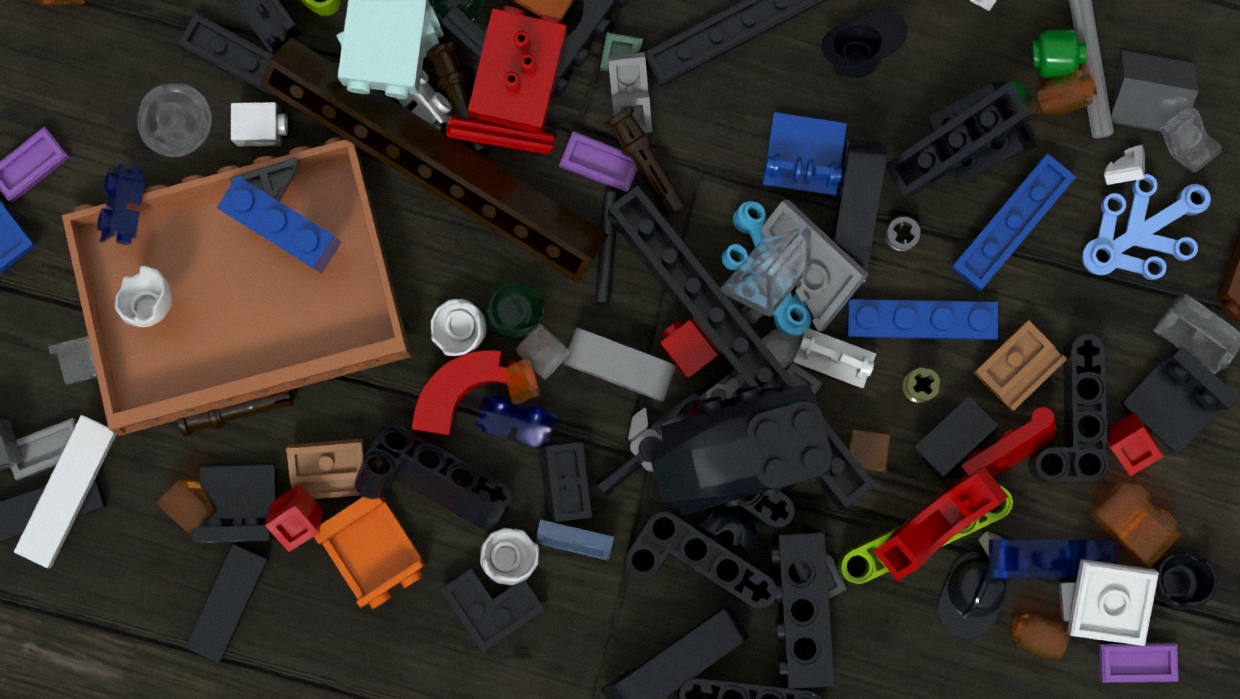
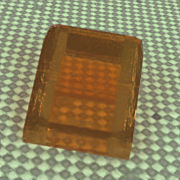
[503,359,541,405]
[157,480,214,533]

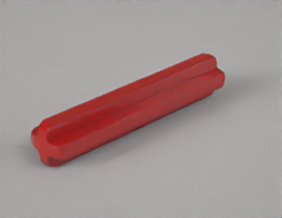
[446,116,554,154]

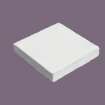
[1067,559,1159,646]

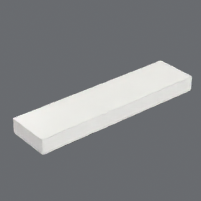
[14,415,117,568]

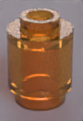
[1037,69,1097,116]
[1009,611,1069,660]

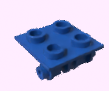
[763,112,847,196]

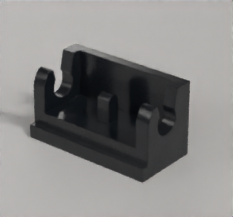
[232,0,302,54]
[914,396,999,483]
[539,442,592,522]

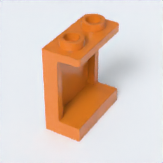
[314,497,427,609]

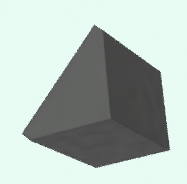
[1110,50,1199,136]

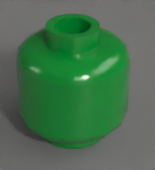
[1032,29,1087,78]

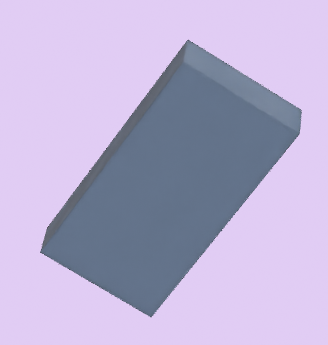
[536,519,614,560]

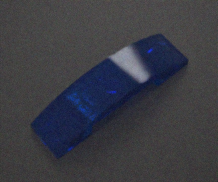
[989,539,1117,578]

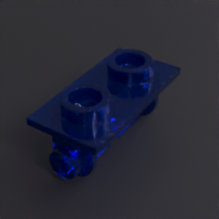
[97,163,146,245]
[476,396,557,448]

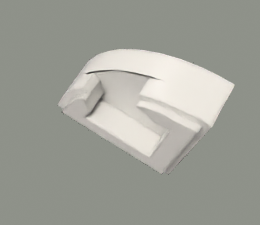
[1104,145,1145,185]

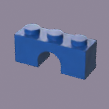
[217,175,342,274]

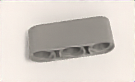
[562,328,677,402]

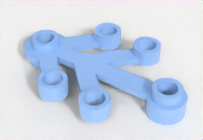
[1082,174,1211,280]

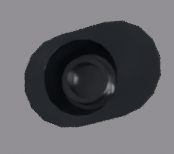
[821,9,908,78]
[937,550,1010,639]

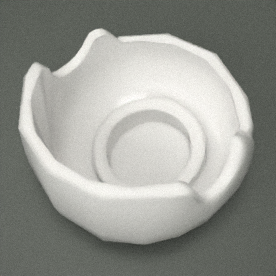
[115,266,173,327]
[430,299,487,356]
[480,528,539,585]

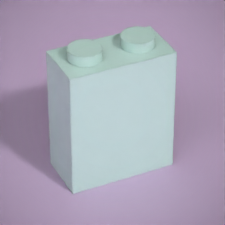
[338,0,431,99]

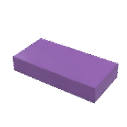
[0,127,70,203]
[559,131,638,193]
[1098,643,1179,683]

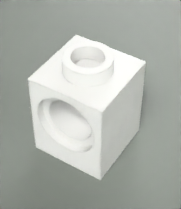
[231,102,288,147]

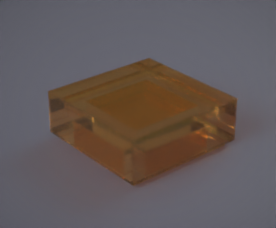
[849,430,890,472]

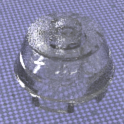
[137,83,212,157]

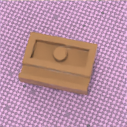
[973,320,1067,411]
[286,439,365,499]

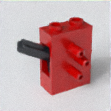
[442,6,567,135]

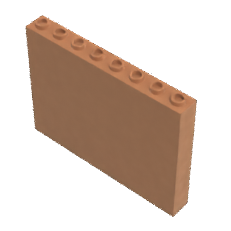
[62,137,411,436]

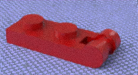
[961,407,1057,478]

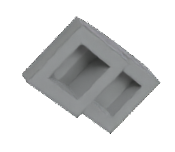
[608,52,652,134]

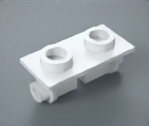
[396,70,455,131]
[793,328,876,389]

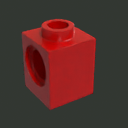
[660,320,718,381]
[1107,412,1164,477]
[265,484,324,552]

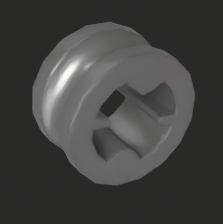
[885,217,920,252]

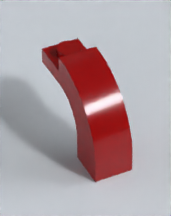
[412,350,537,436]
[873,466,1008,581]

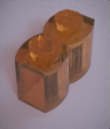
[1089,481,1181,568]

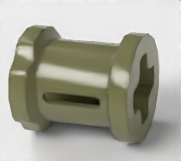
[902,367,940,403]

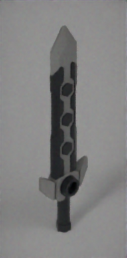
[595,329,804,496]

